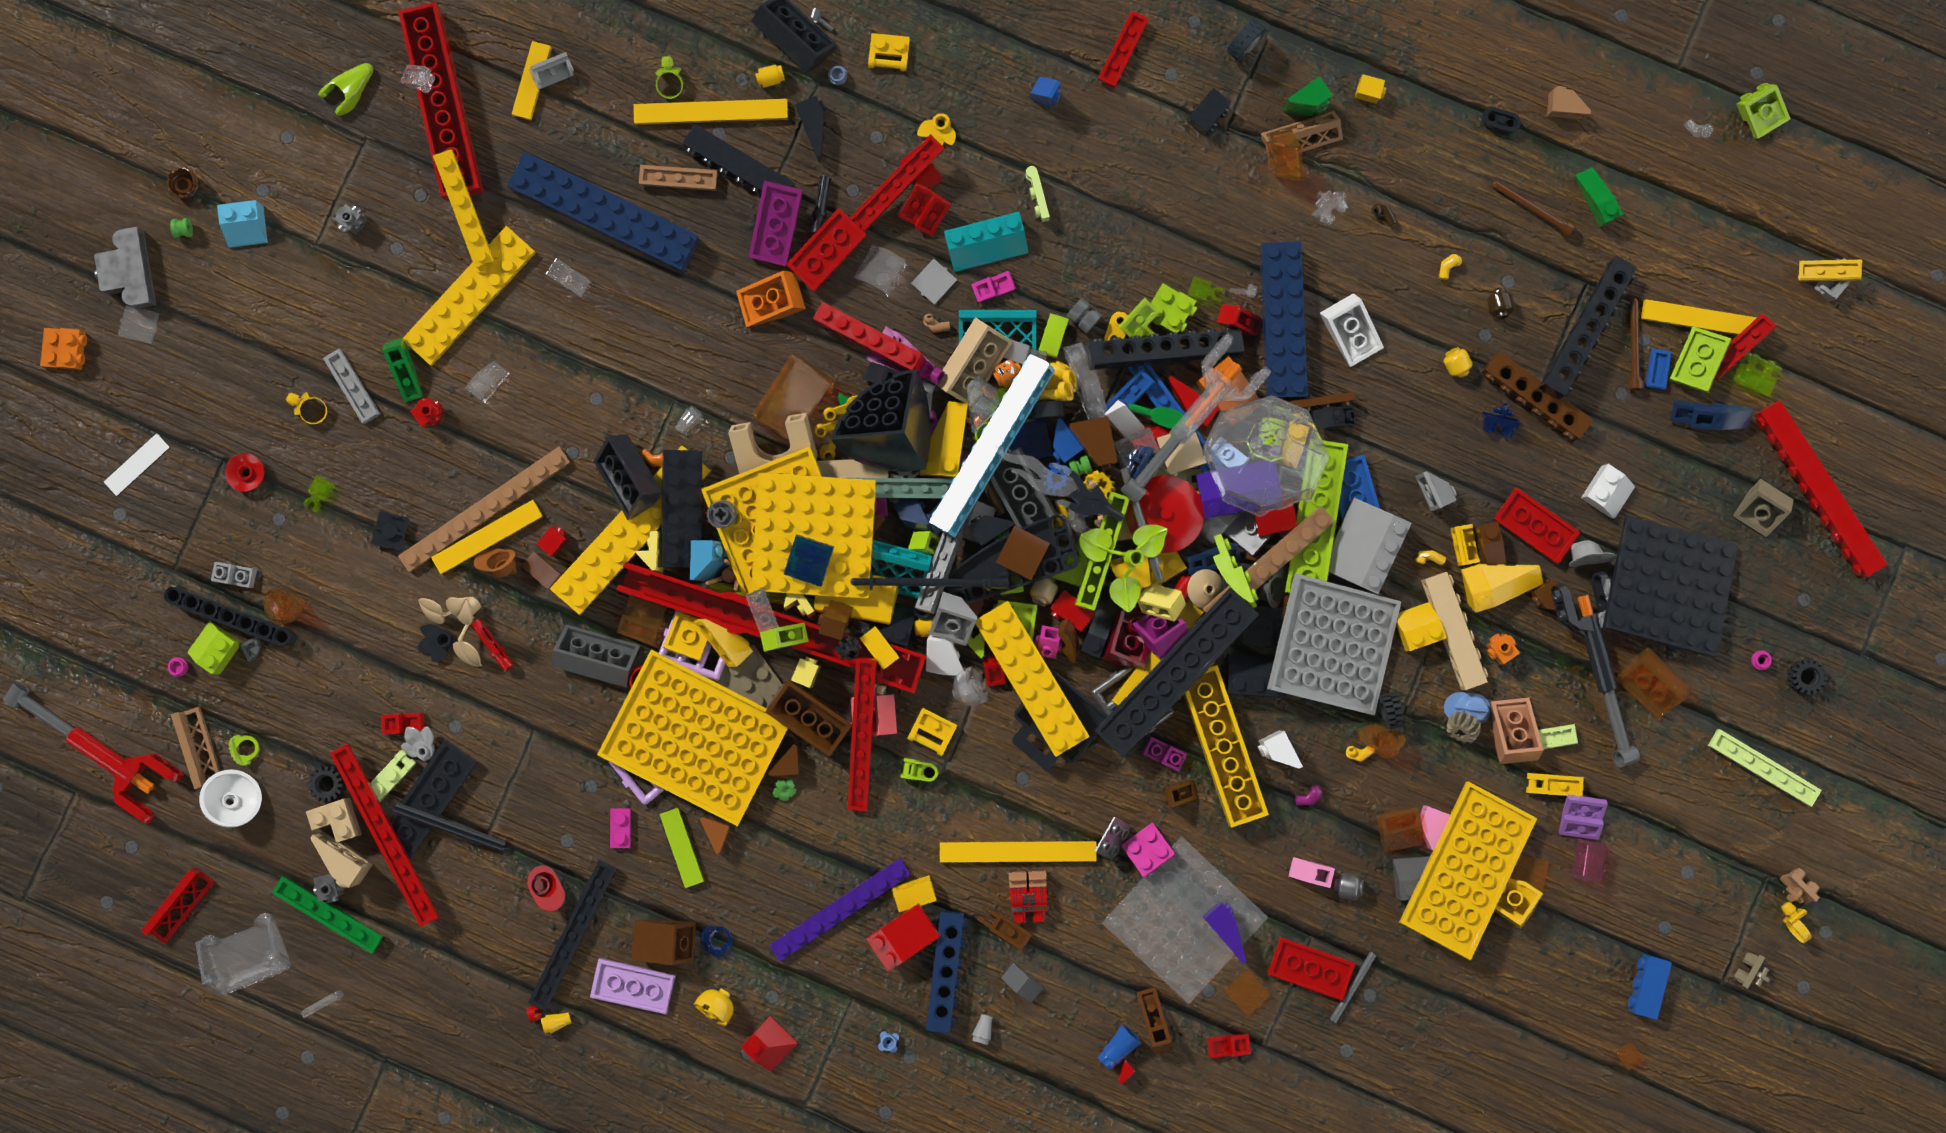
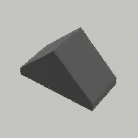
[1001,962,1044,1003]

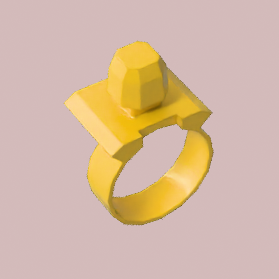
[286,392,327,424]
[1781,902,1812,943]

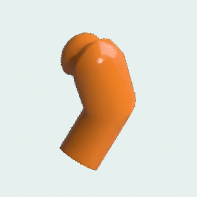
[640,449,662,467]

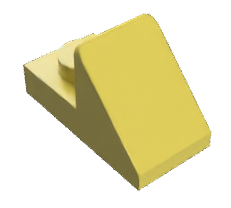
[635,531,663,573]
[784,593,816,618]

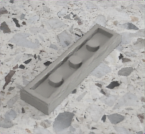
[323,348,381,424]

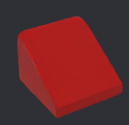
[1118,1058,1135,1084]

